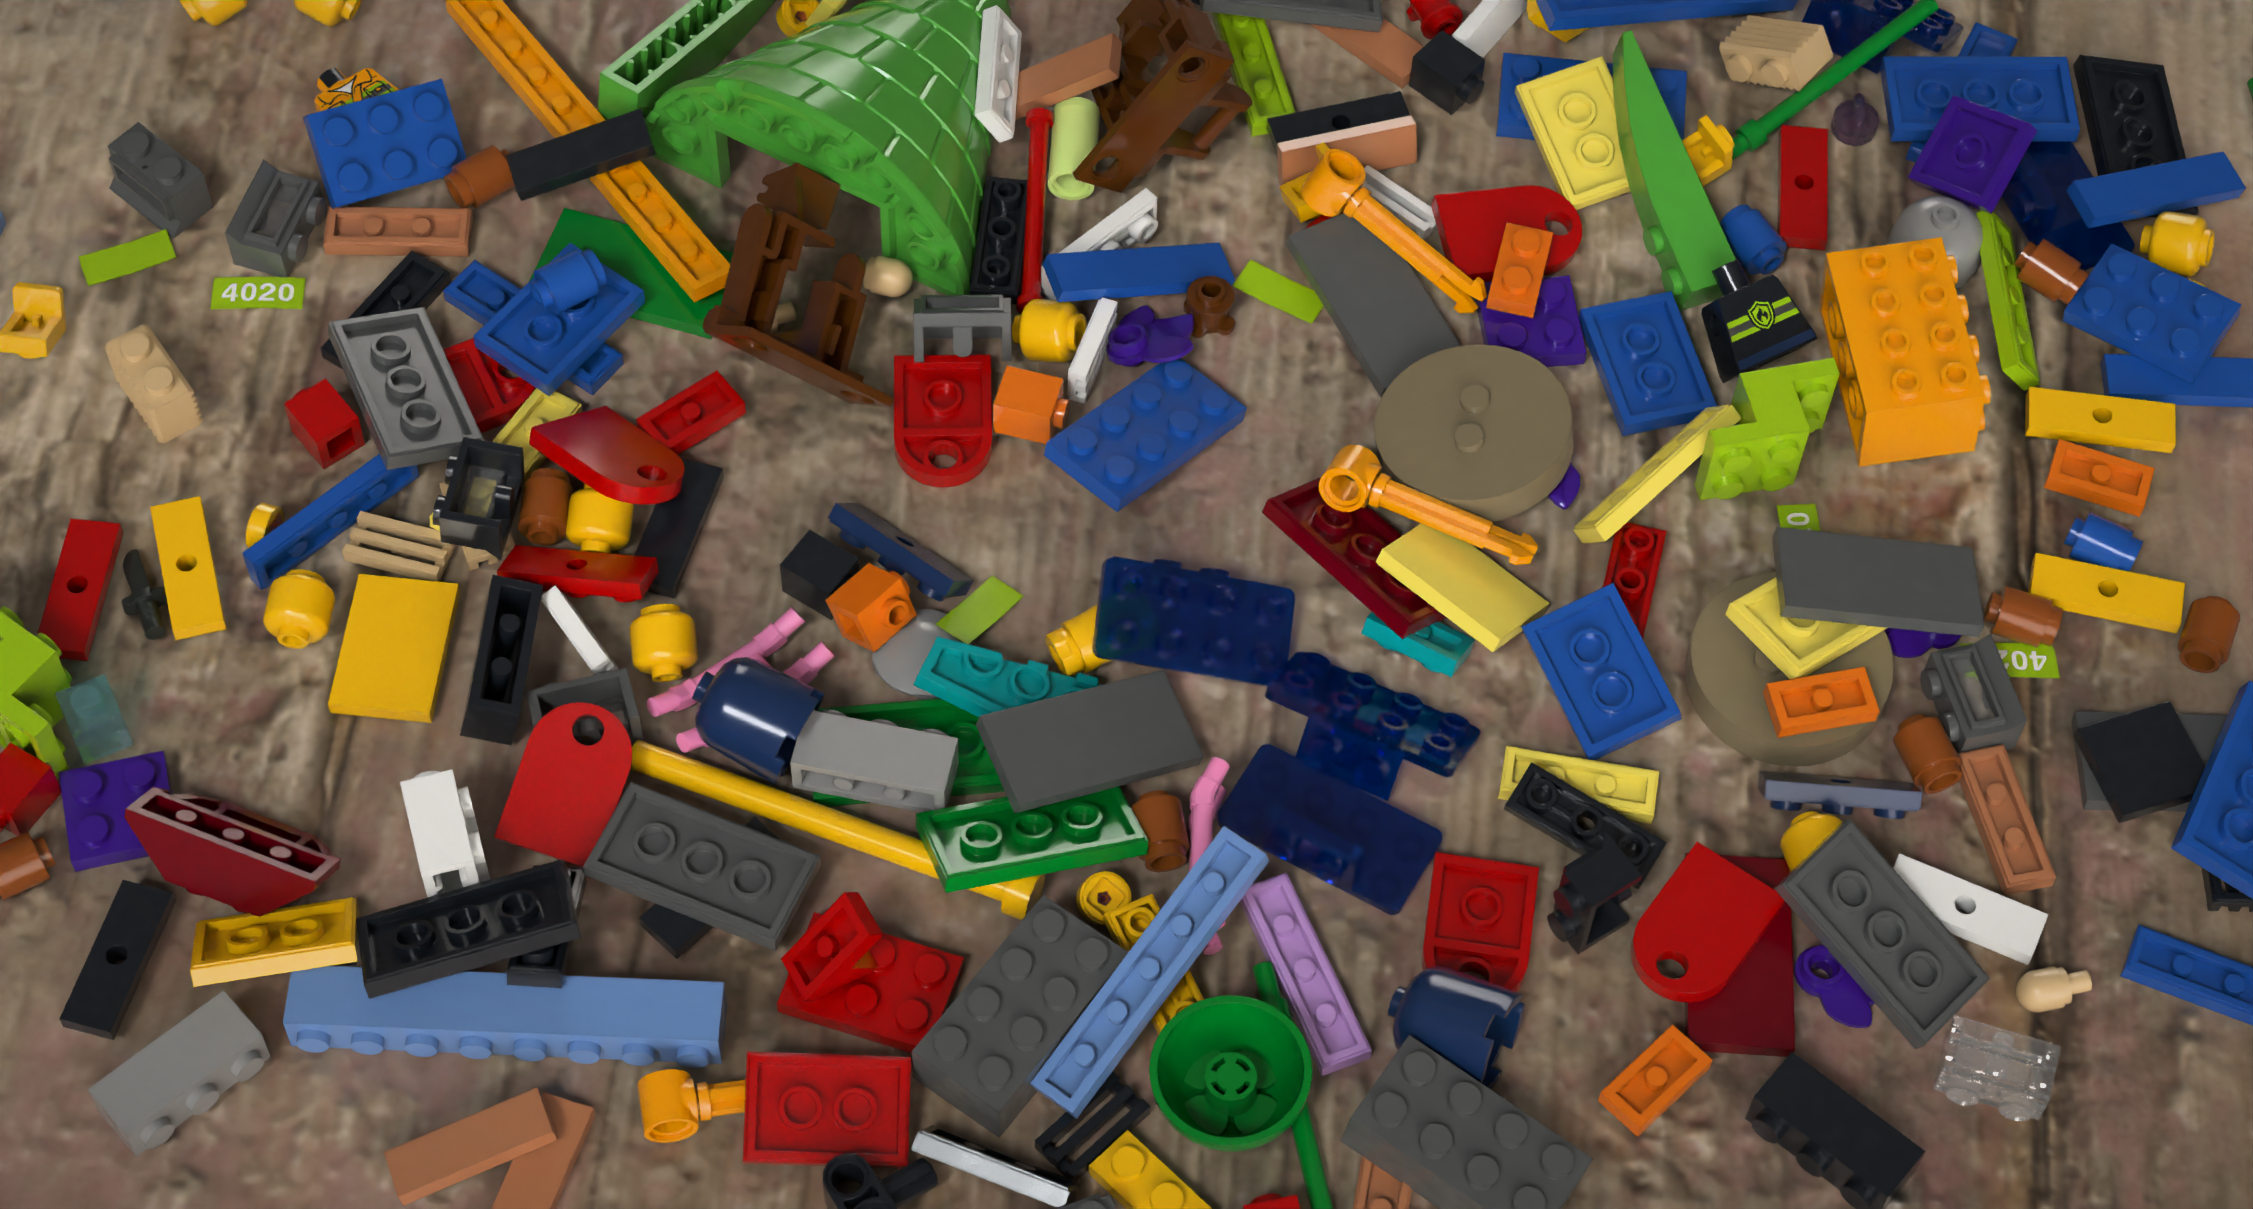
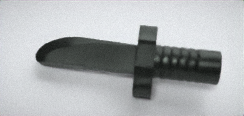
[122,549,167,640]

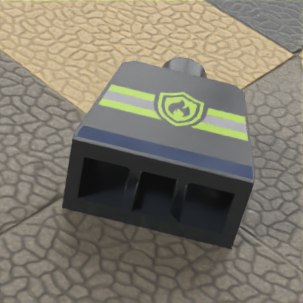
[1701,259,1818,383]

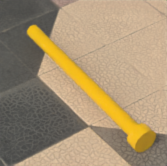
[630,740,1045,920]

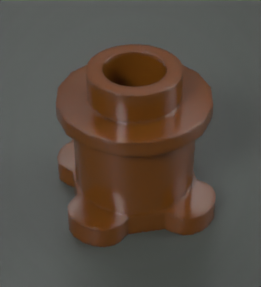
[1184,276,1235,338]

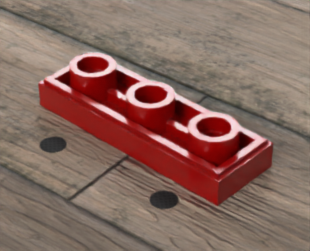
[1777,125,1828,251]
[37,518,124,661]
[1603,522,1666,639]
[497,545,659,603]

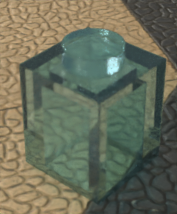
[55,674,134,764]

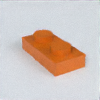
[1486,223,1553,318]
[2044,439,2155,517]
[1763,667,1880,738]
[1598,1024,1713,1137]

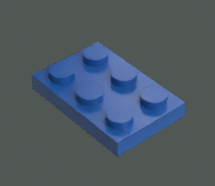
[303,79,466,209]
[473,243,645,396]
[2063,243,2242,383]
[1579,291,1717,436]
[1521,583,1682,760]

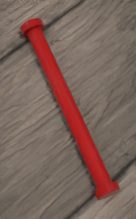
[1016,108,1054,314]

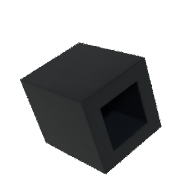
[1409,30,1485,115]
[780,529,860,620]

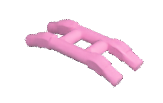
[647,607,835,753]
[1187,757,1230,955]

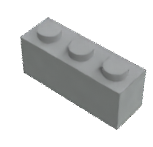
[790,710,959,812]
[87,990,271,1157]

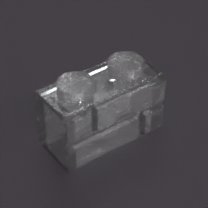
[1933,1015,2061,1121]

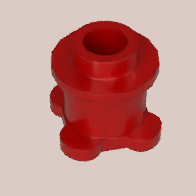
[1406,0,1463,39]

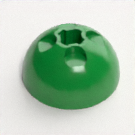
[1149,995,1312,1152]

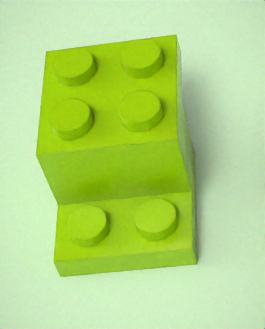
[1694,357,1840,501]
[0,606,78,785]

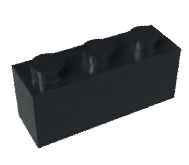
[460,575,543,745]
[1745,1052,1926,1209]

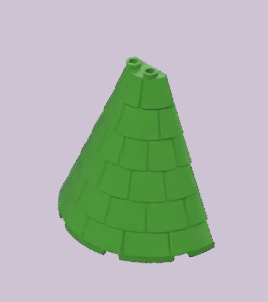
[646,0,1012,295]

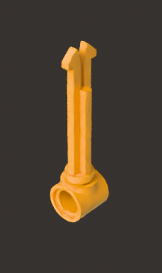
[1301,149,1487,313]
[1319,445,1538,565]
[637,1055,867,1143]

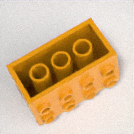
[1819,237,1991,467]

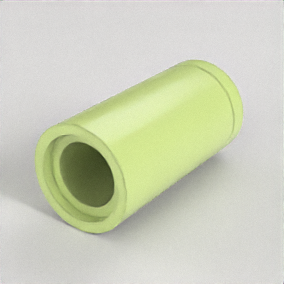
[1047,97,1100,200]

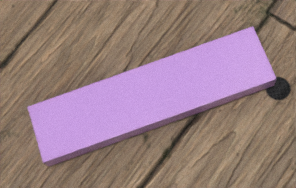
[1239,872,1372,1076]

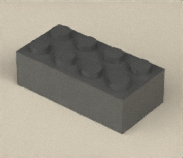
[912,895,1128,1138]
[1340,1035,1593,1209]

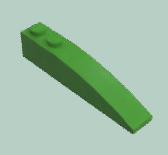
[598,0,776,120]
[1612,30,1736,311]

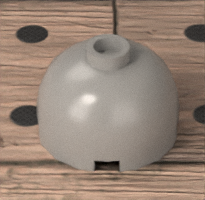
[1887,195,1983,289]

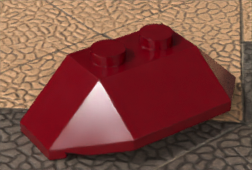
[124,787,341,917]

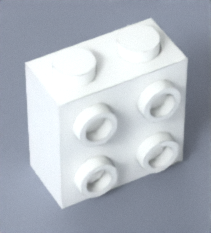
[400,769,490,897]

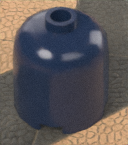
[692,657,825,785]
[1388,966,1525,1089]

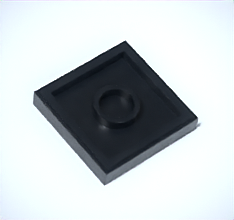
[2073,701,2205,823]

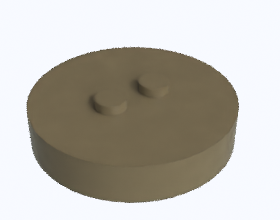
[1374,345,1574,522]
[1685,572,1894,767]

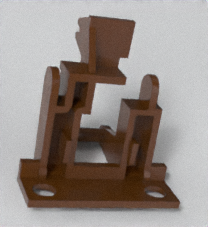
[1073,0,1253,193]
[703,163,894,407]

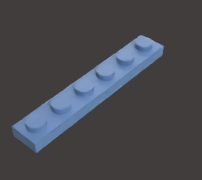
[1030,826,1270,1119]

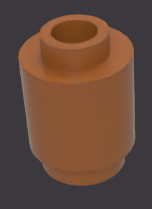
[444,145,515,208]
[2014,238,2089,306]
[518,468,574,546]
[1983,585,2063,648]
[2178,596,2240,673]
[1893,714,1962,794]
[1131,790,1190,872]
[0,831,56,901]

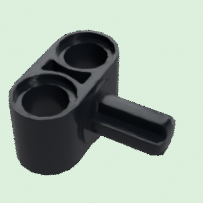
[823,1153,939,1209]

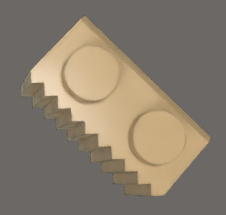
[1719,15,1833,92]
[105,324,203,443]

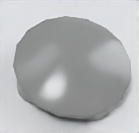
[872,609,972,700]

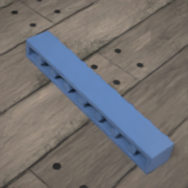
[283,966,727,1068]

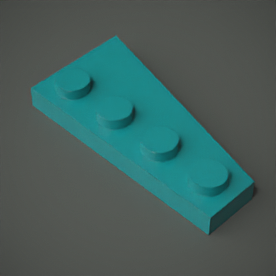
[913,636,1102,717]

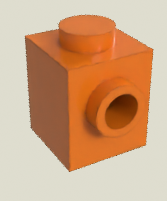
[993,365,1070,444]
[825,563,917,652]

